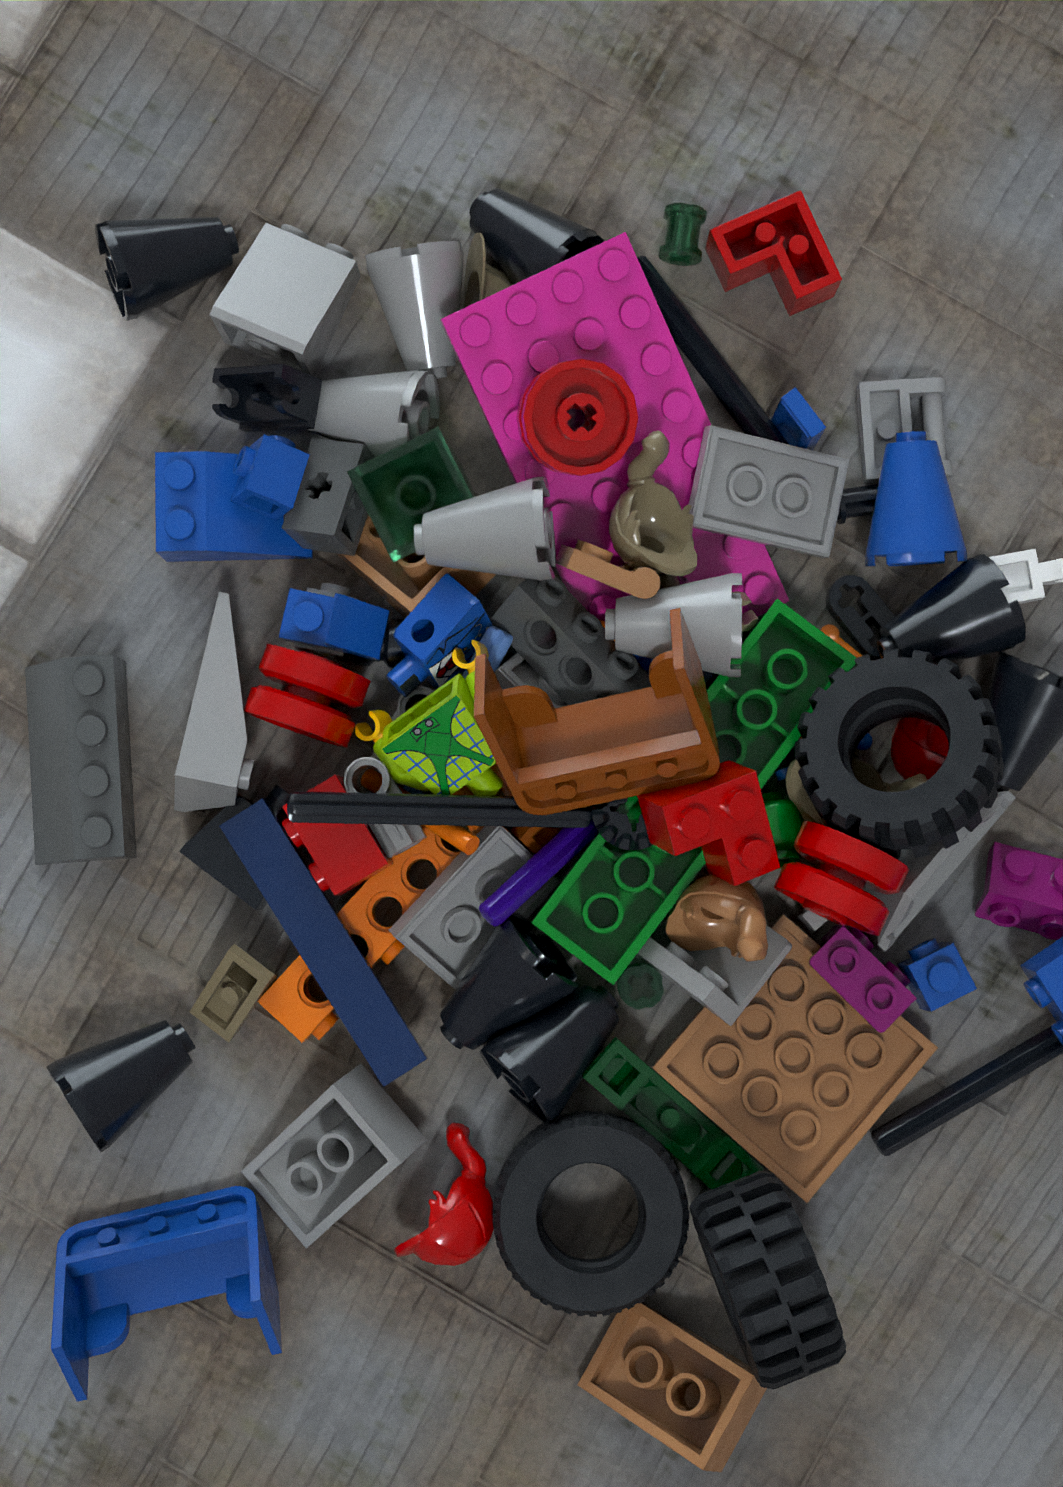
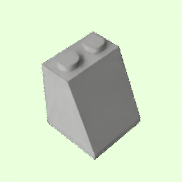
[209,223,360,377]

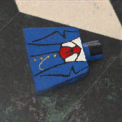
[386,573,493,697]

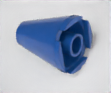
[865,431,967,567]

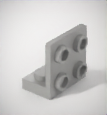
[638,925,792,1026]

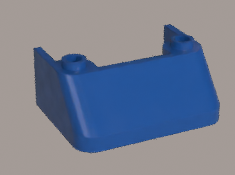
[51,1186,282,1402]

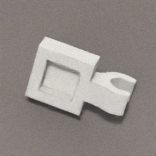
[989,548,1063,604]

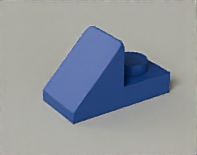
[279,588,390,660]

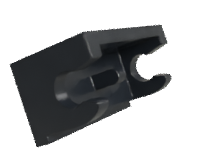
[212,364,322,432]

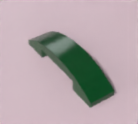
[582,1037,765,1190]

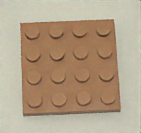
[651,915,938,1203]

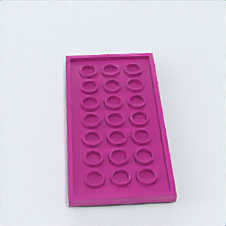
[440,232,789,621]

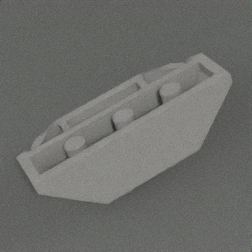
[865,791,1016,952]

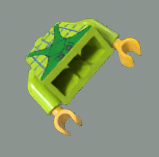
[355,639,503,796]

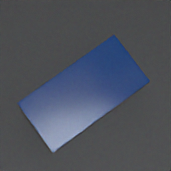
[771,387,826,450]

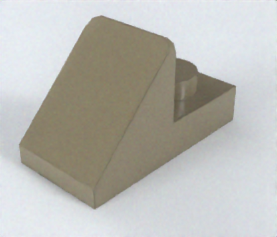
[189,944,277,1042]

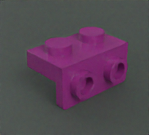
[975,842,1063,940]
[808,925,917,1033]

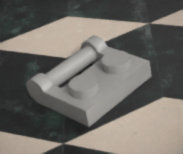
[856,377,953,483]

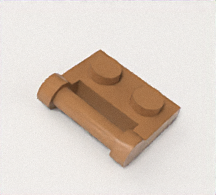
[556,540,661,599]

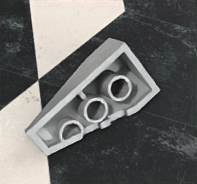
[174,592,254,812]

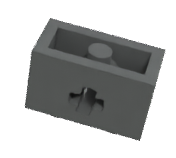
[282,438,383,556]

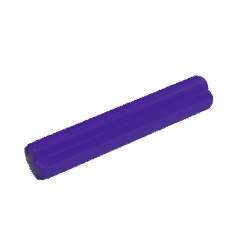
[479,820,599,927]

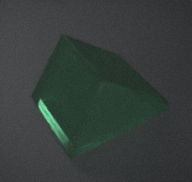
[347,426,475,562]

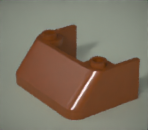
[474,608,720,815]

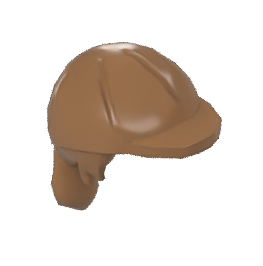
[665,874,768,962]

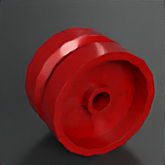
[516,359,638,476]
[243,644,371,749]
[774,821,910,936]

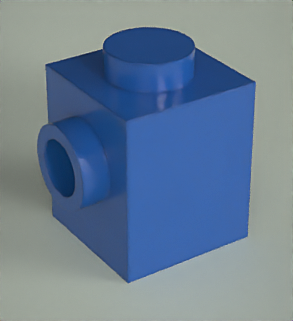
[231,434,310,520]
[897,938,977,1012]

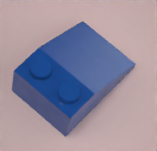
[155,451,313,562]

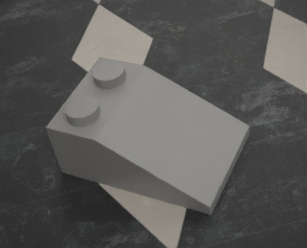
[241,1064,427,1249]

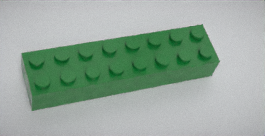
[531,598,856,985]

